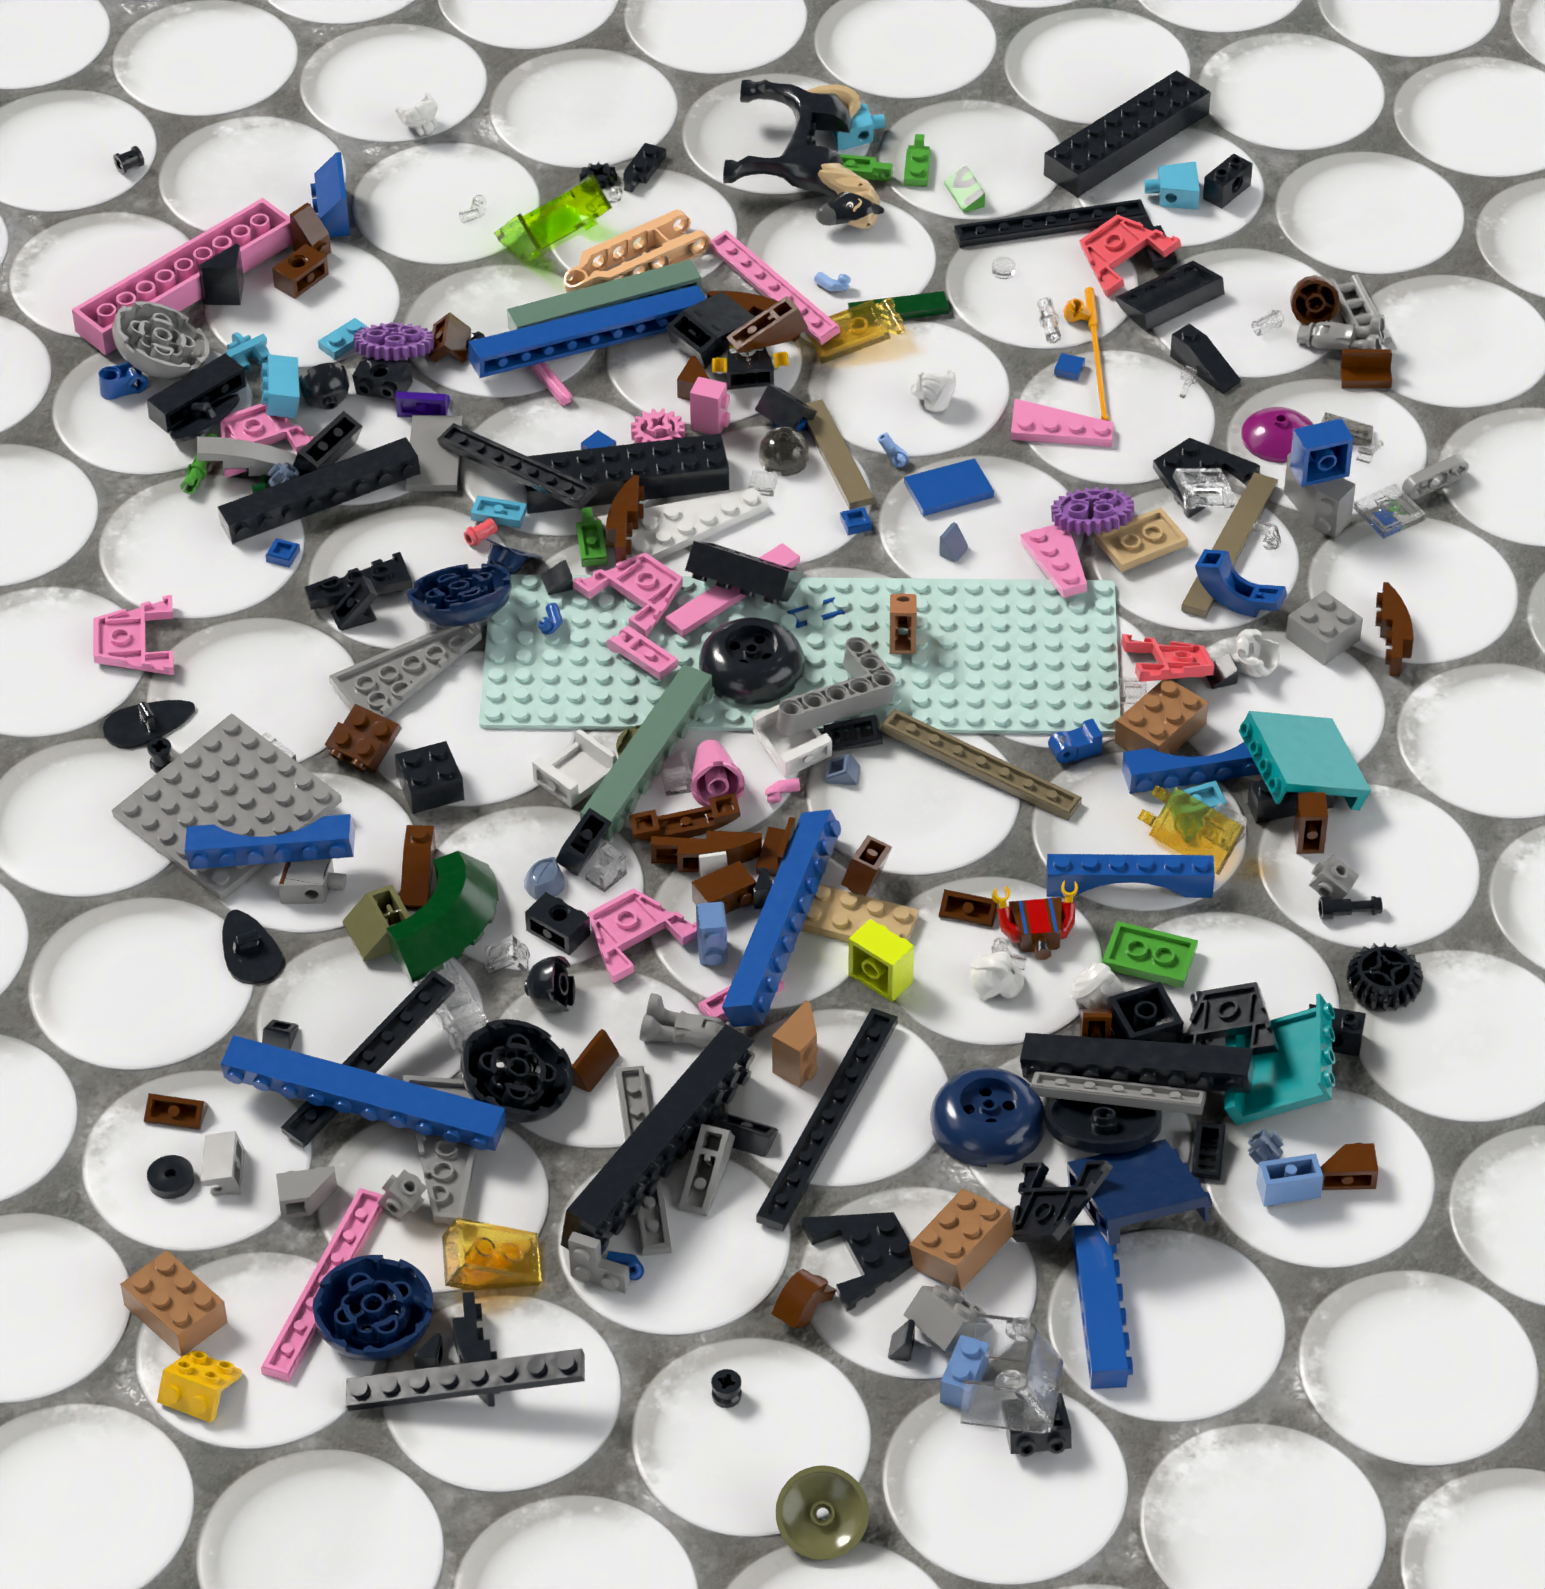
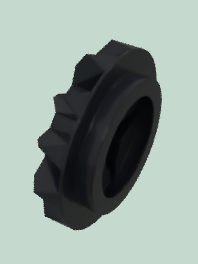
[579,161,618,191]

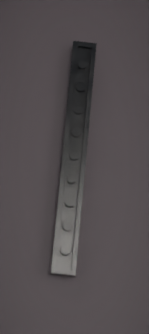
[756,1008,898,1232]

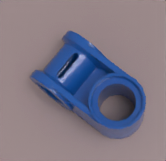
[98,362,149,400]

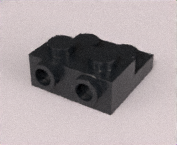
[1001,1393,1072,1456]

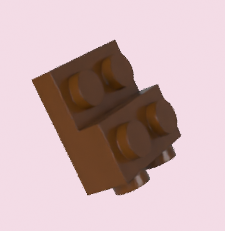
[325,704,402,773]

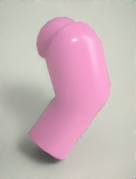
[765,778,800,804]

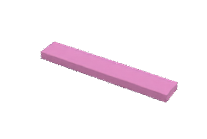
[665,543,800,637]

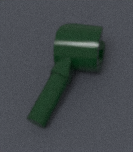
[251,475,267,493]

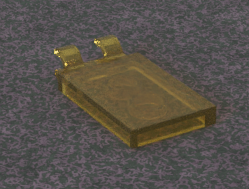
[806,298,905,364]
[1137,785,1246,875]

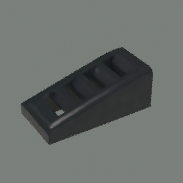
[823,714,883,752]
[1191,1121,1226,1180]

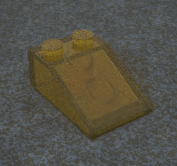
[442,1217,541,1291]

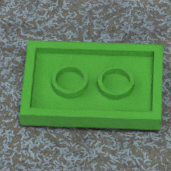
[1102,921,1198,988]

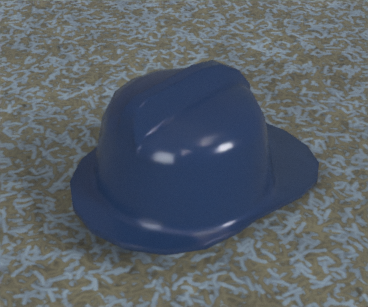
[486,539,544,575]

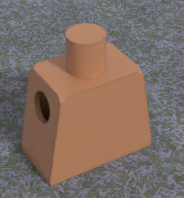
[889,593,917,654]

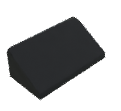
[714,1113,778,1157]

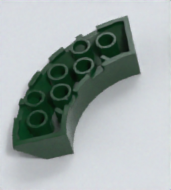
[386,851,499,983]

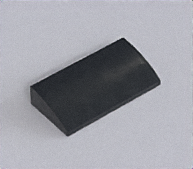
[1115,260,1225,331]

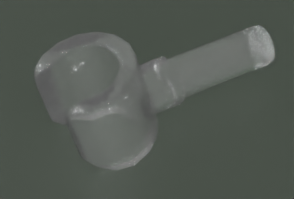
[1179,366,1197,398]
[1356,440,1384,464]

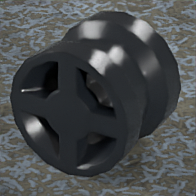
[711,1369,742,1408]

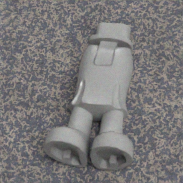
[1297,314,1385,350]
[640,993,742,1048]

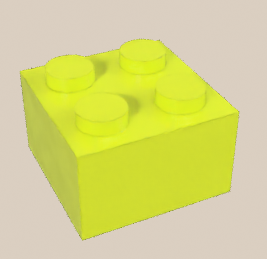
[848,919,914,1002]

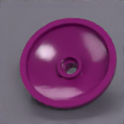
[1241,407,1314,463]

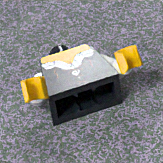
[712,344,789,390]

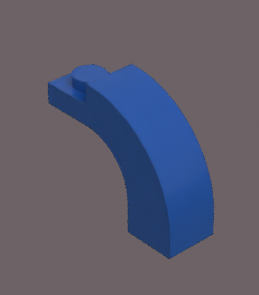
[1195,549,1287,617]

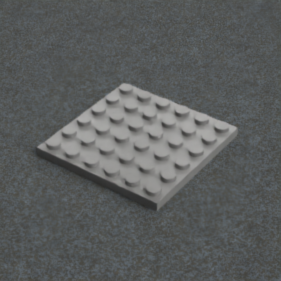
[112,713,342,901]

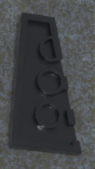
[305,552,413,610]

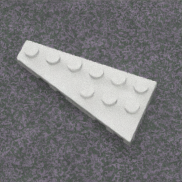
[597,488,768,560]

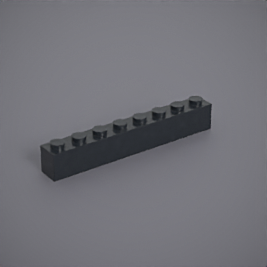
[217,437,421,544]
[1020,1033,1255,1093]

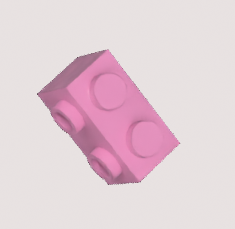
[690,377,730,434]

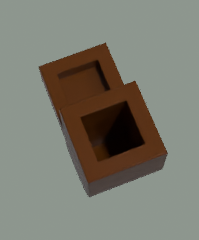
[771,1269,836,1329]

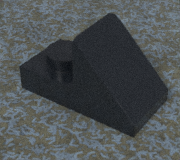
[331,576,378,631]

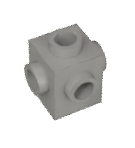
[1309,855,1359,900]
[377,1169,427,1221]

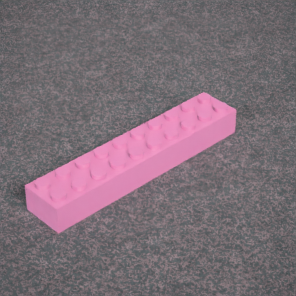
[72,198,293,355]

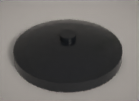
[1046,1098,1162,1154]

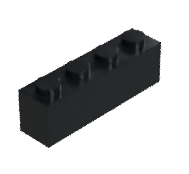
[146,353,246,433]

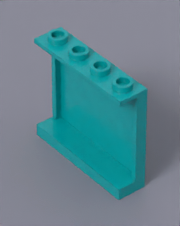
[1239,711,1371,811]
[1225,993,1335,1126]

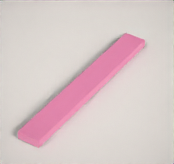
[709,230,841,345]
[261,1188,384,1382]

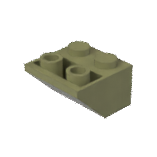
[343,884,410,962]

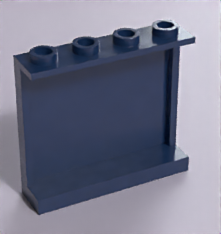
[1067,1139,1212,1246]

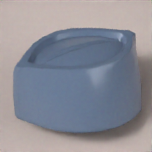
[524,857,565,899]

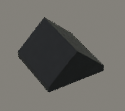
[198,243,244,305]

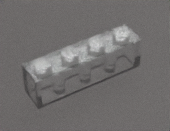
[413,960,489,1054]

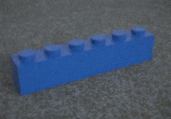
[1072,1225,1133,1389]

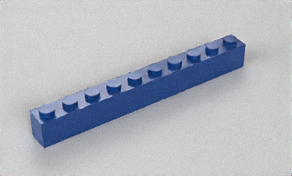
[469,285,707,378]
[722,809,841,1027]
[221,1035,507,1151]

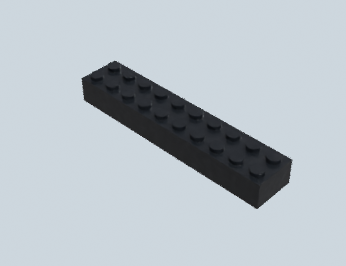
[561,1024,755,1255]

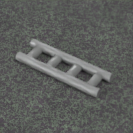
[1329,274,1392,345]

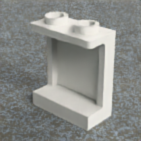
[753,698,832,778]
[532,729,617,808]

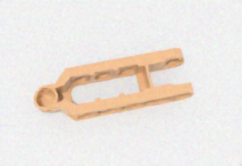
[564,210,711,293]

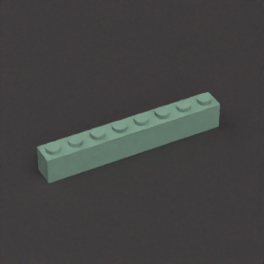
[507,259,702,331]
[580,664,714,842]

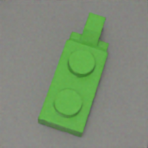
[903,134,930,187]
[838,154,893,181]
[576,507,608,567]

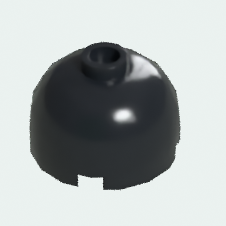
[299,363,350,410]
[524,956,576,1013]

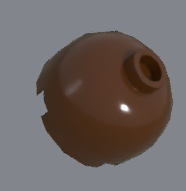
[1290,275,1340,325]

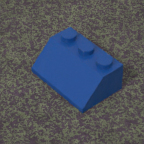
[310,152,350,237]

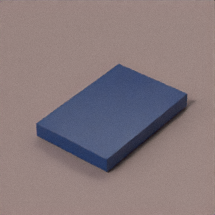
[904,458,994,516]

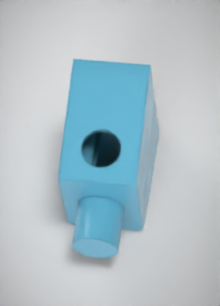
[831,103,885,151]
[1144,162,1200,210]

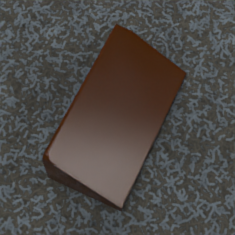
[938,889,999,927]
[571,1029,619,1092]
[144,1093,208,1130]

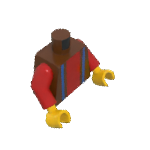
[991,881,1078,960]

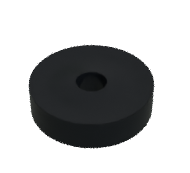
[147,1155,195,1199]

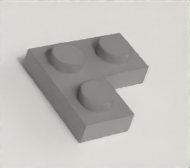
[568,1232,630,1293]

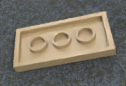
[802,884,919,943]

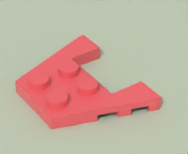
[1079,215,1181,297]
[1121,634,1214,682]

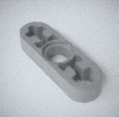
[1402,454,1469,500]

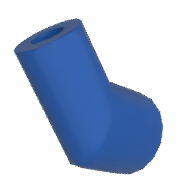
[538,603,563,635]
[606,1251,644,1281]

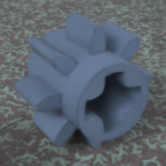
[268,462,299,487]
[1248,1129,1284,1165]

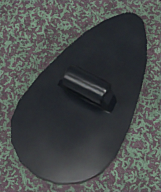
[170,394,240,442]
[103,700,195,749]
[222,909,283,985]

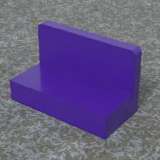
[395,391,450,417]

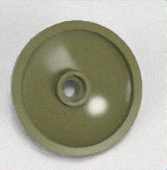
[776,1465,869,1560]

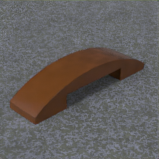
[629,793,741,841]

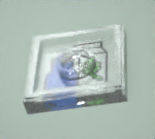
[1353,484,1426,539]

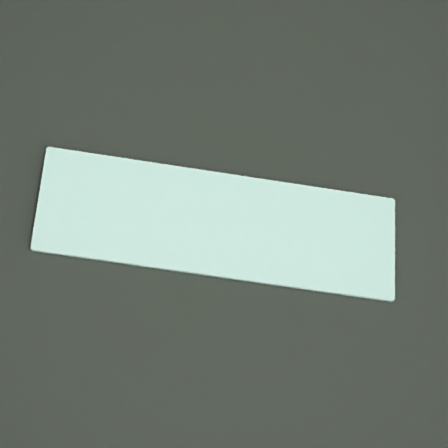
[479,575,1120,735]

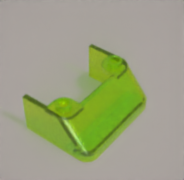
[494,174,612,262]

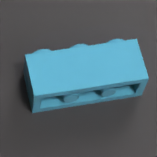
[261,354,300,418]

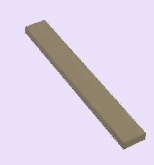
[1181,472,1278,618]
[880,709,1082,821]

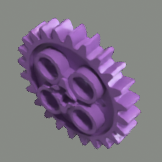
[353,322,434,361]
[1051,487,1135,535]

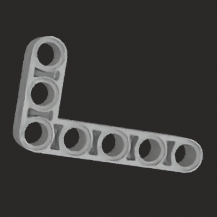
[776,637,896,735]

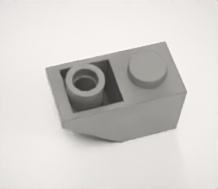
[276,1166,337,1219]

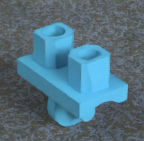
[225,332,270,373]

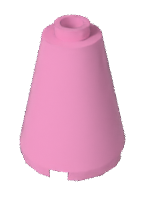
[690,740,744,807]

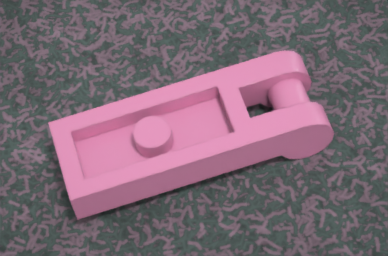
[606,626,678,680]

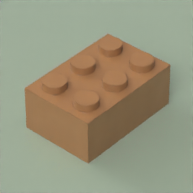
[1115,679,1208,755]
[909,1189,1014,1291]
[120,1250,228,1357]

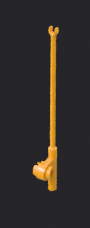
[1063,287,1109,421]

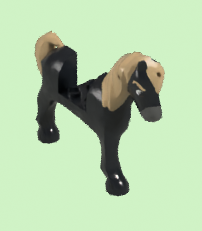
[723,79,884,229]

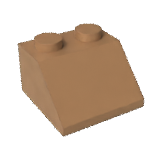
[772,1001,818,1088]

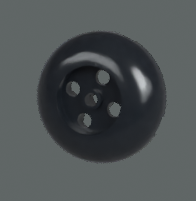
[699,617,805,705]
[460,1019,574,1123]

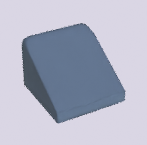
[939,522,968,562]
[825,753,860,785]

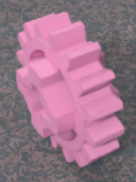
[631,408,685,443]

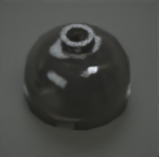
[759,427,809,476]

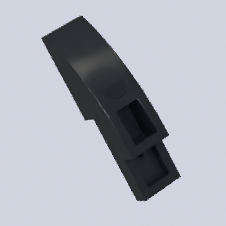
[452,1292,500,1407]

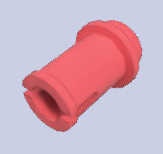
[464,518,498,546]

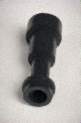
[1318,896,1383,920]

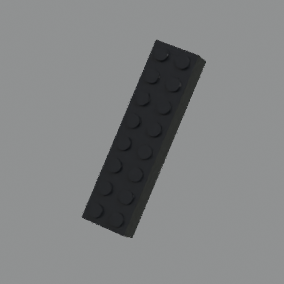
[1044,70,1211,198]
[522,433,729,514]

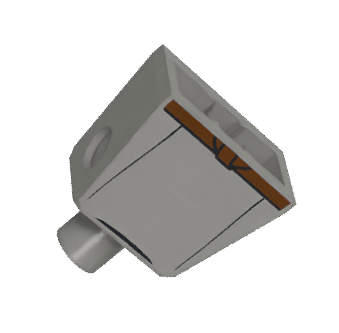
[278,859,347,904]

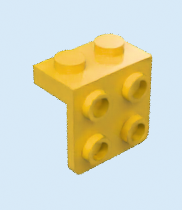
[157,1351,242,1423]

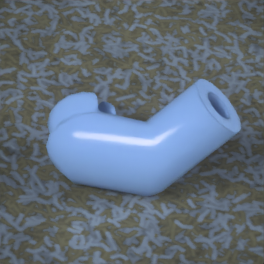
[814,272,851,292]
[877,432,908,468]

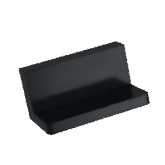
[755,384,817,433]

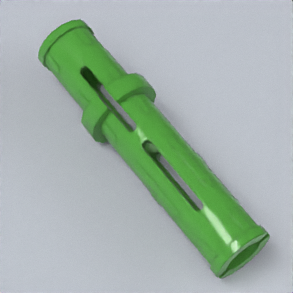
[180,433,218,494]

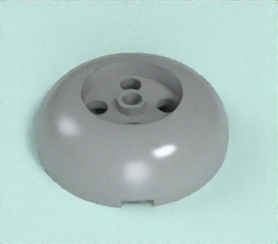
[112,301,210,379]

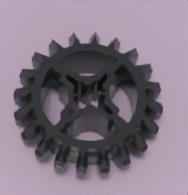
[1346,942,1423,1012]

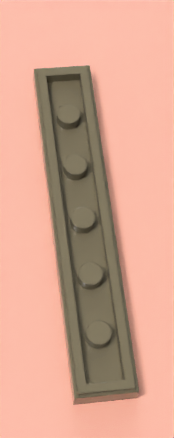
[803,399,874,510]

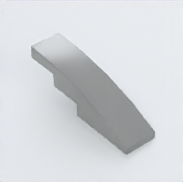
[197,436,297,476]

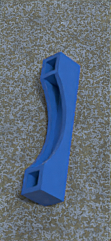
[1122,742,1260,794]
[184,814,355,869]
[1046,854,1215,898]

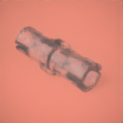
[1037,297,1061,343]

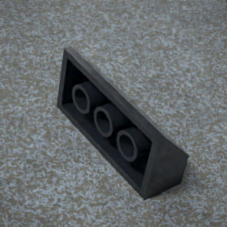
[685,541,804,605]

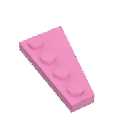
[1011,399,1113,447]
[1020,525,1087,598]

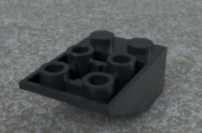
[666,291,755,369]

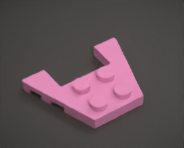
[220,403,314,478]
[573,552,683,637]
[93,595,174,675]
[587,889,697,984]

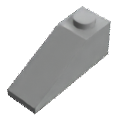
[679,1124,735,1216]

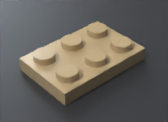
[1095,507,1188,572]

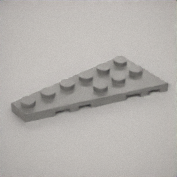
[329,623,482,717]
[403,1075,477,1226]

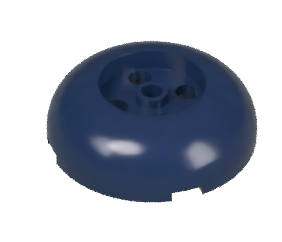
[407,563,512,627]
[930,1067,1046,1167]
[313,1255,433,1361]

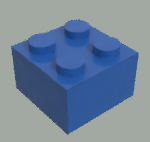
[1290,418,1354,487]

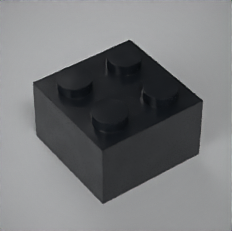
[395,741,464,814]
[1107,982,1184,1043]

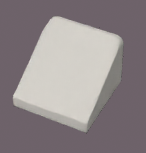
[699,851,728,878]

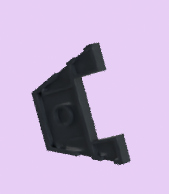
[1153,438,1260,518]
[1178,982,1279,1056]
[1012,1160,1113,1242]
[802,1212,914,1312]

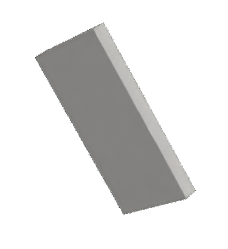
[406,415,463,492]

